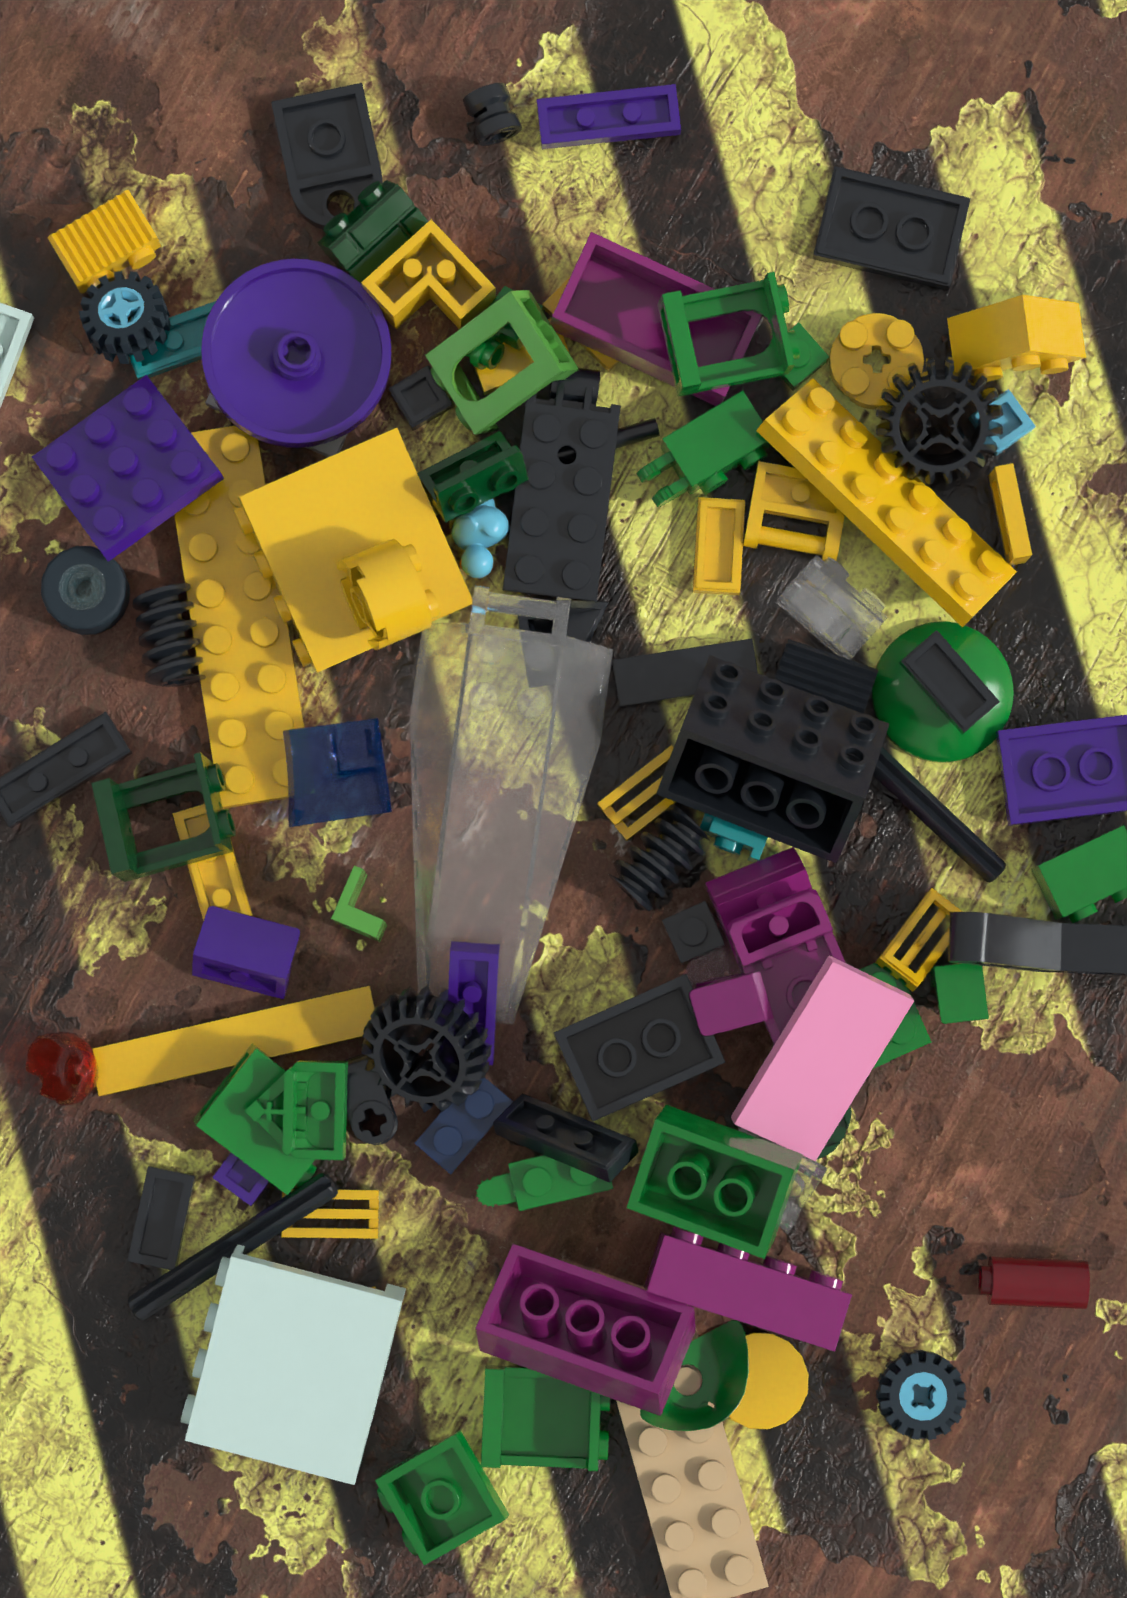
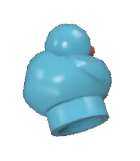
[451,498,510,578]

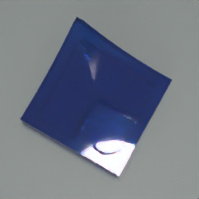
[283,718,392,828]

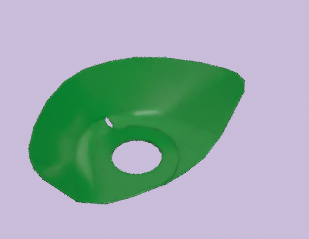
[640,1320,749,1431]

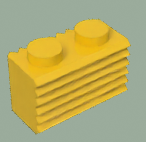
[47,190,161,294]

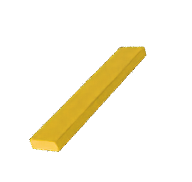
[89,986,375,1096]

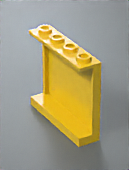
[233,428,474,673]

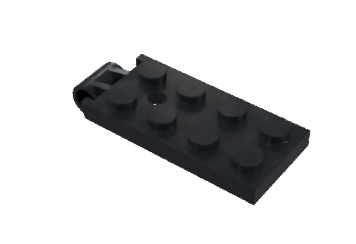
[502,368,621,602]

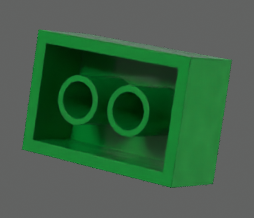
[627,1105,803,1259]

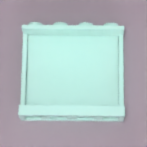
[181,1244,406,1485]

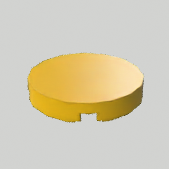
[729,1332,809,1429]

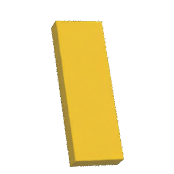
[172,804,253,921]

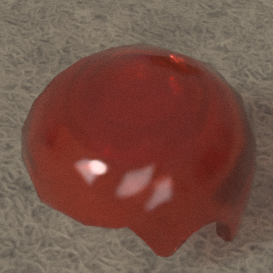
[25,1032,99,1106]

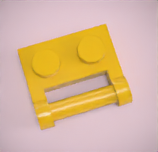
[743,461,845,563]

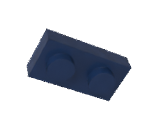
[414,1077,513,1175]

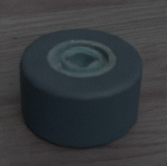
[41,546,130,635]

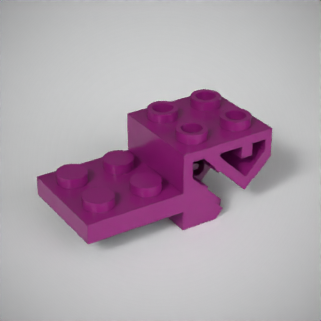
[705,847,845,1045]

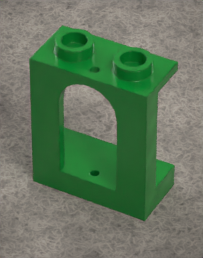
[657,272,800,397]

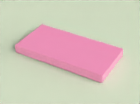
[731,955,914,1161]

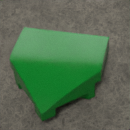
[245,1060,348,1160]

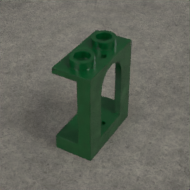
[91,752,236,882]

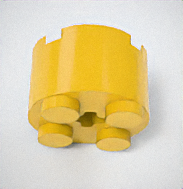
[338,539,440,650]

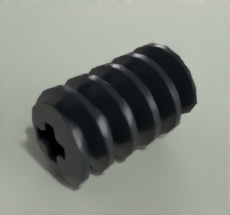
[132,583,206,687]
[608,804,710,911]

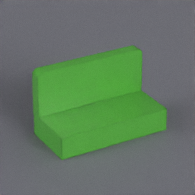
[331,865,387,942]

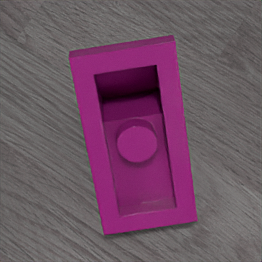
[689,971,774,1036]

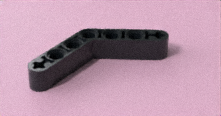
[948,912,1127,976]

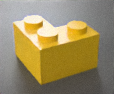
[361,219,496,329]
[947,295,1086,382]

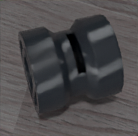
[463,83,522,146]

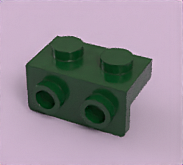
[417,431,529,523]

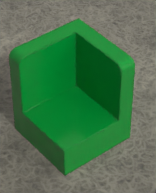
[929,964,989,1024]

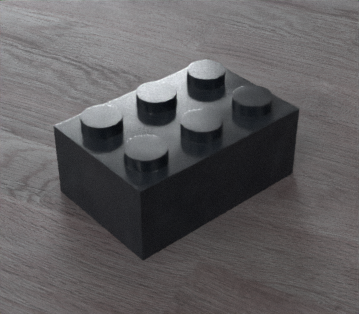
[553,974,726,1122]

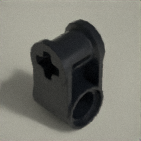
[344,1054,398,1145]

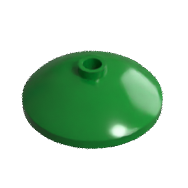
[871,622,1014,763]

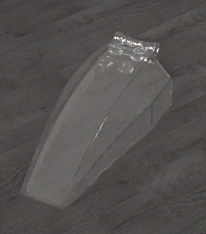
[410,585,613,1025]

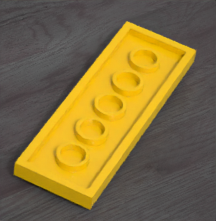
[756,378,1017,627]

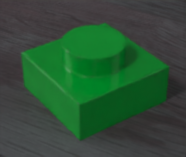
[780,322,829,391]

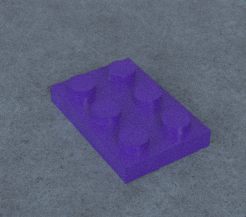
[996,715,1127,826]

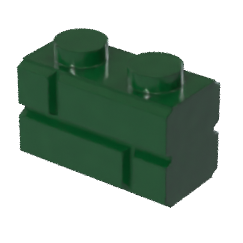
[317,180,429,284]

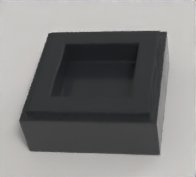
[388,365,453,431]

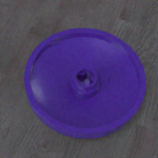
[201,259,391,448]

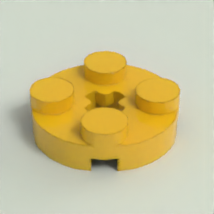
[829,313,924,409]

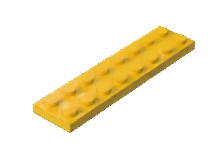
[174,425,315,809]

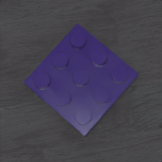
[32,375,224,562]

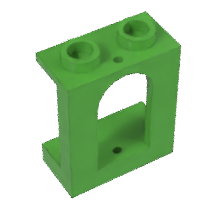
[425,290,579,434]

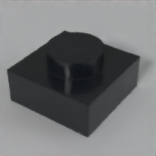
[662,901,726,965]

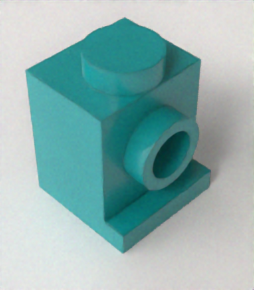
[700,813,768,863]

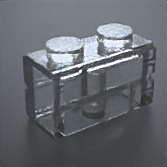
[776,555,888,660]

